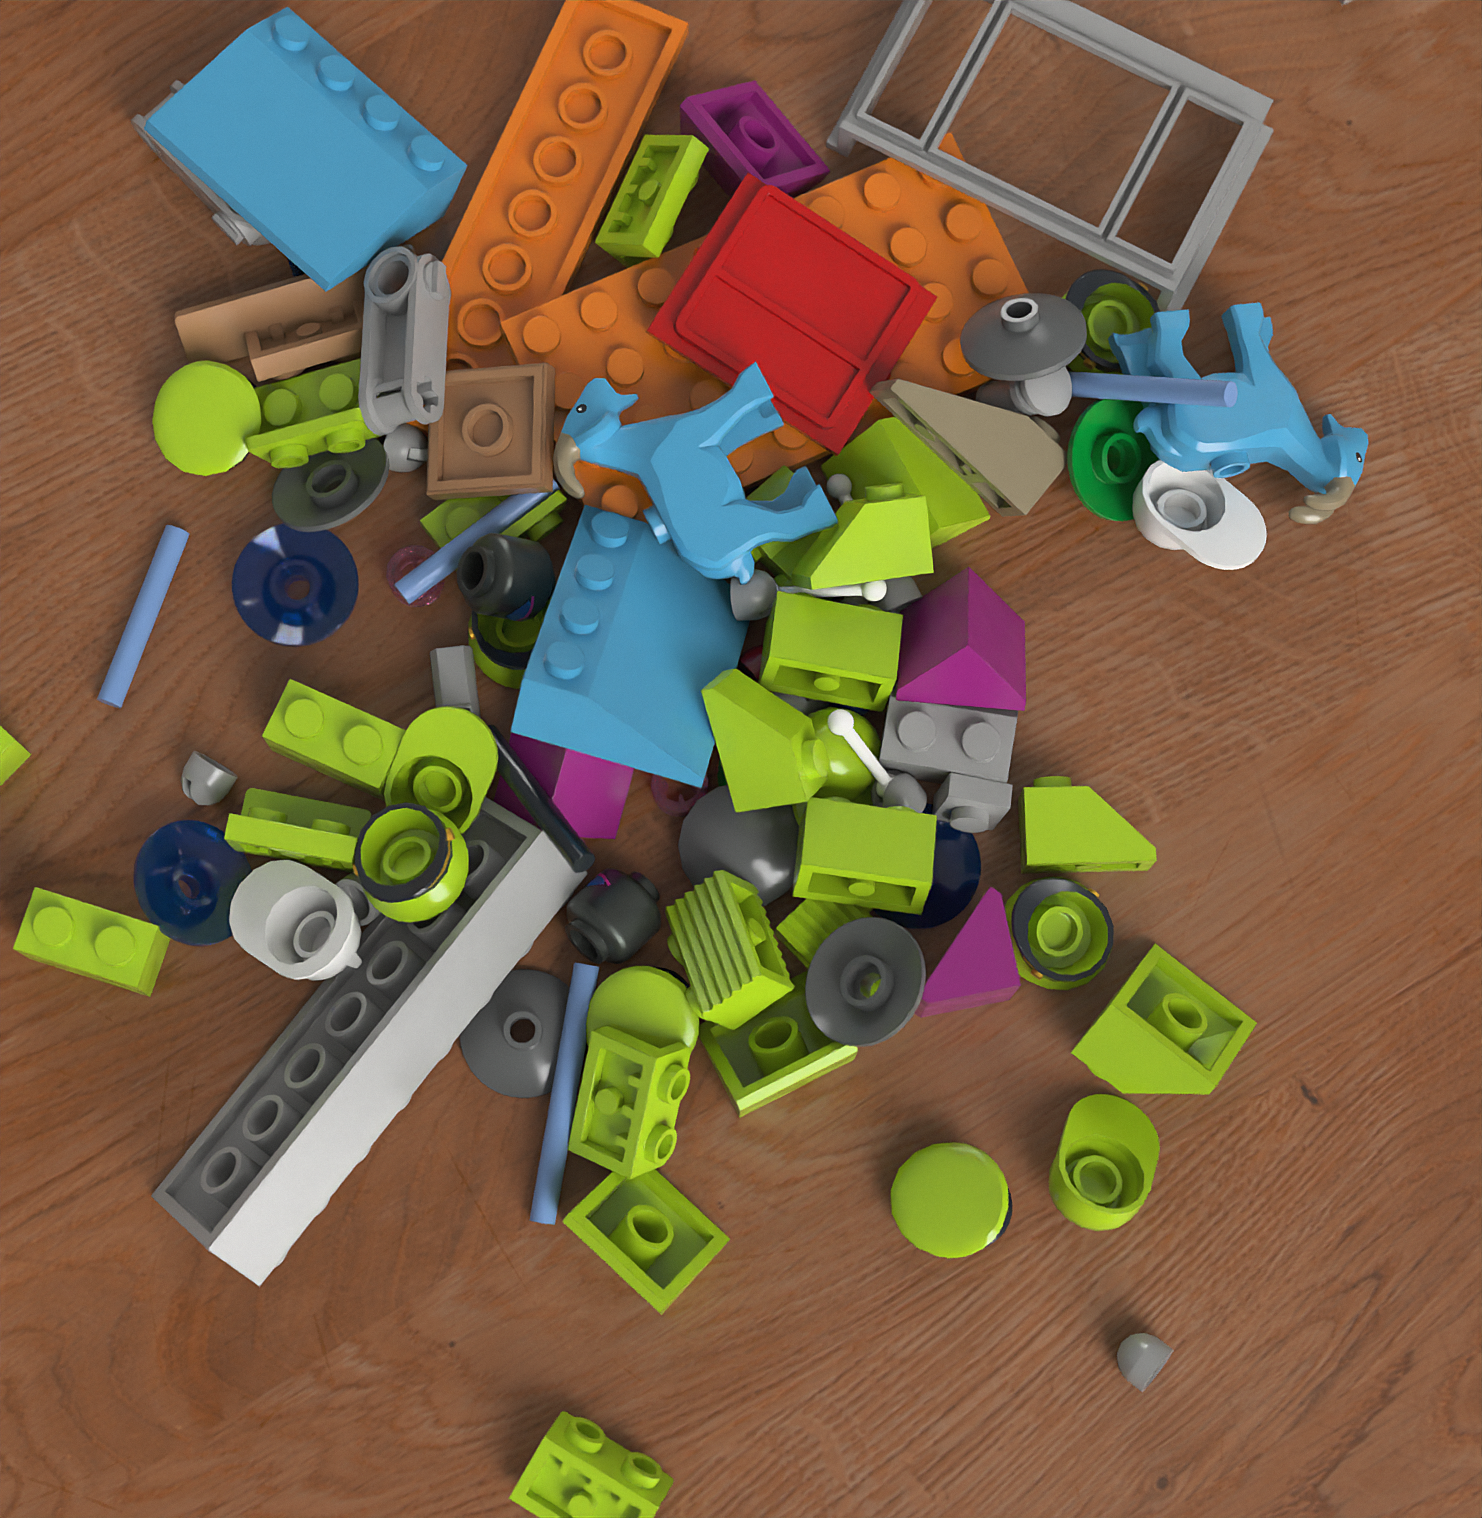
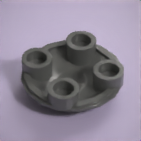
[678,785,800,906]

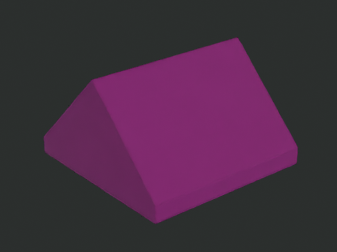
[680,80,831,199]
[896,567,1026,711]
[493,732,635,839]
[914,887,1021,1018]

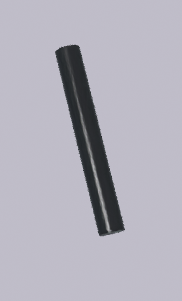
[488,725,595,873]

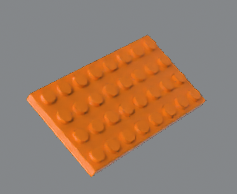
[500,132,1028,524]

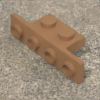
[174,244,417,382]

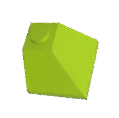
[1071,943,1257,1094]

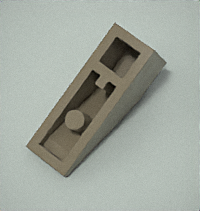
[869,379,1068,517]

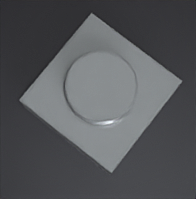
[932,773,1013,833]

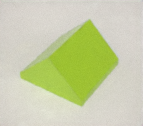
[821,417,990,549]
[698,971,858,1118]
[562,1169,730,1315]

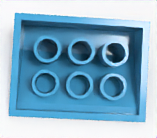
[144,7,467,292]
[511,505,750,788]

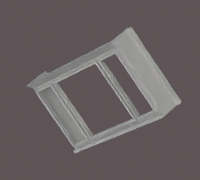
[826,0,1274,312]

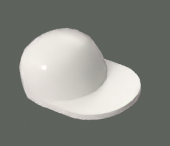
[1133,460,1267,570]

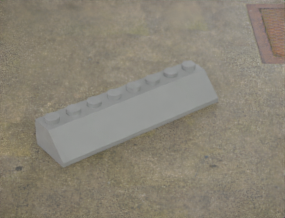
[151,797,588,1286]

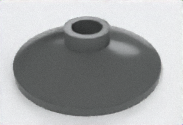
[960,293,1087,381]
[272,438,390,532]
[805,917,926,1047]
[460,969,588,1098]

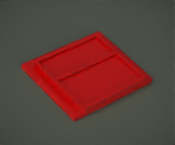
[646,173,938,456]

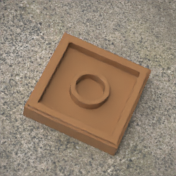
[426,363,555,500]

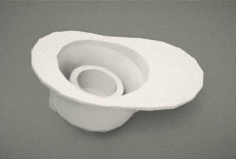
[229,860,362,981]

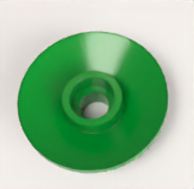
[1067,399,1160,521]

